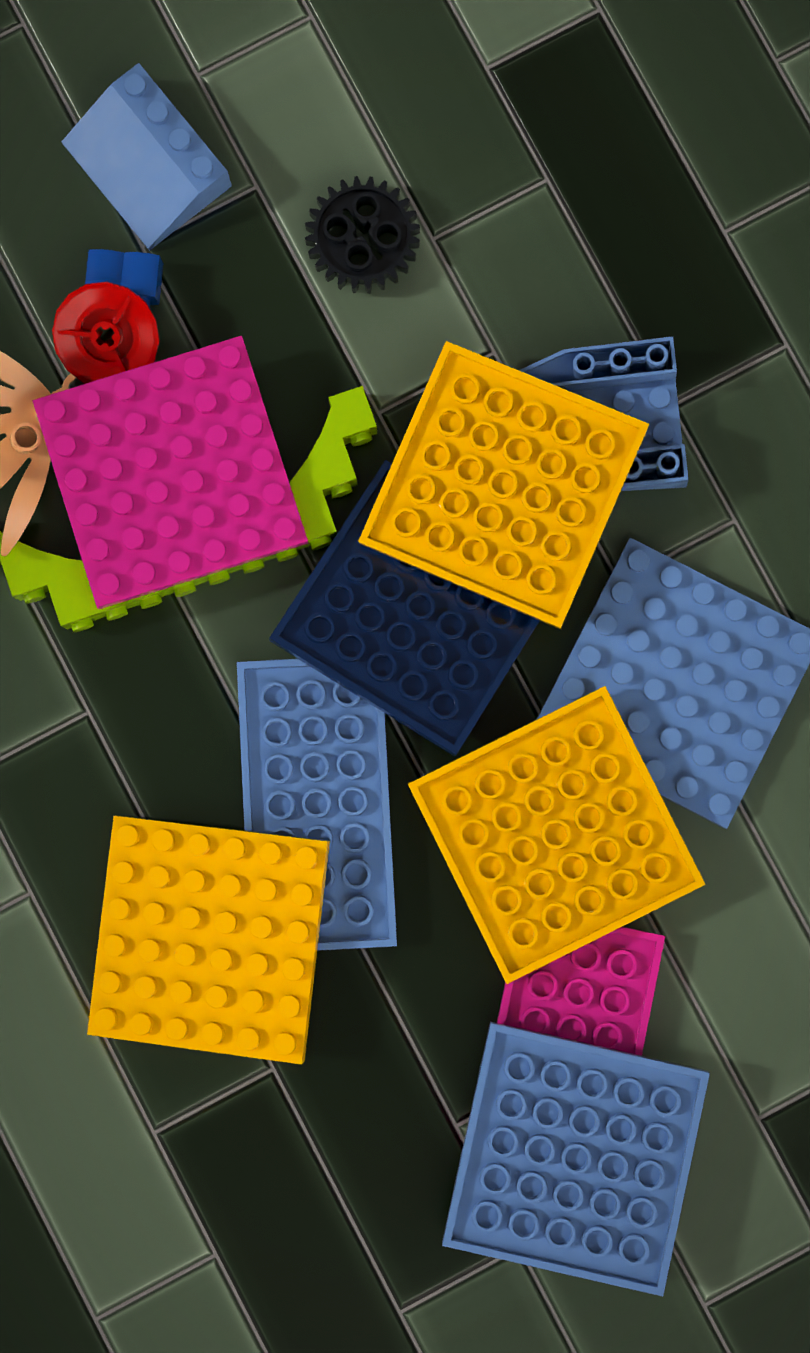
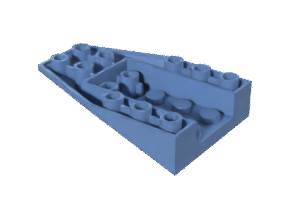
[519,337,688,491]

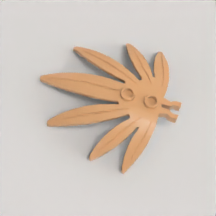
[0,351,76,557]

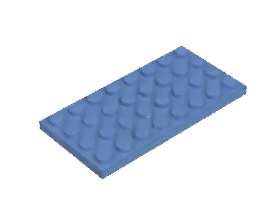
[237,659,397,951]

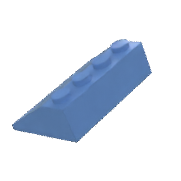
[61,63,232,251]

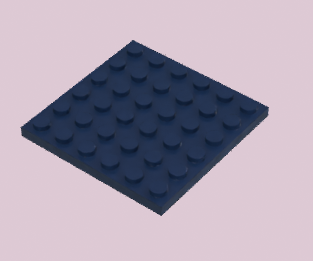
[269,460,540,757]

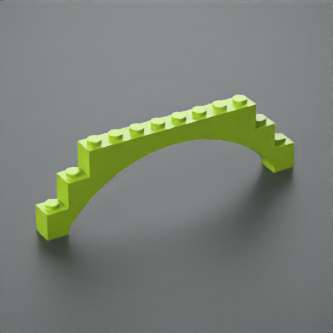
[0,386,377,632]

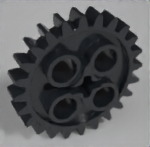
[305,176,420,294]

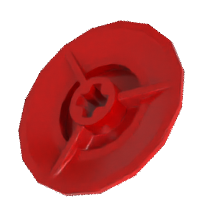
[52,281,160,384]

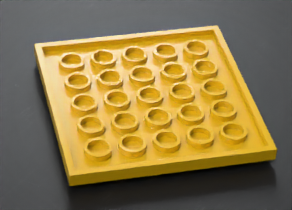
[358,341,649,629]
[408,686,706,984]
[87,816,330,1065]

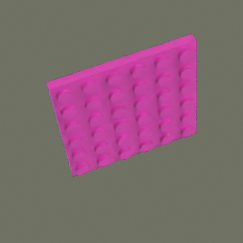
[32,336,308,609]

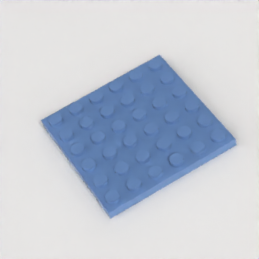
[537,538,810,829]
[442,1021,710,1297]

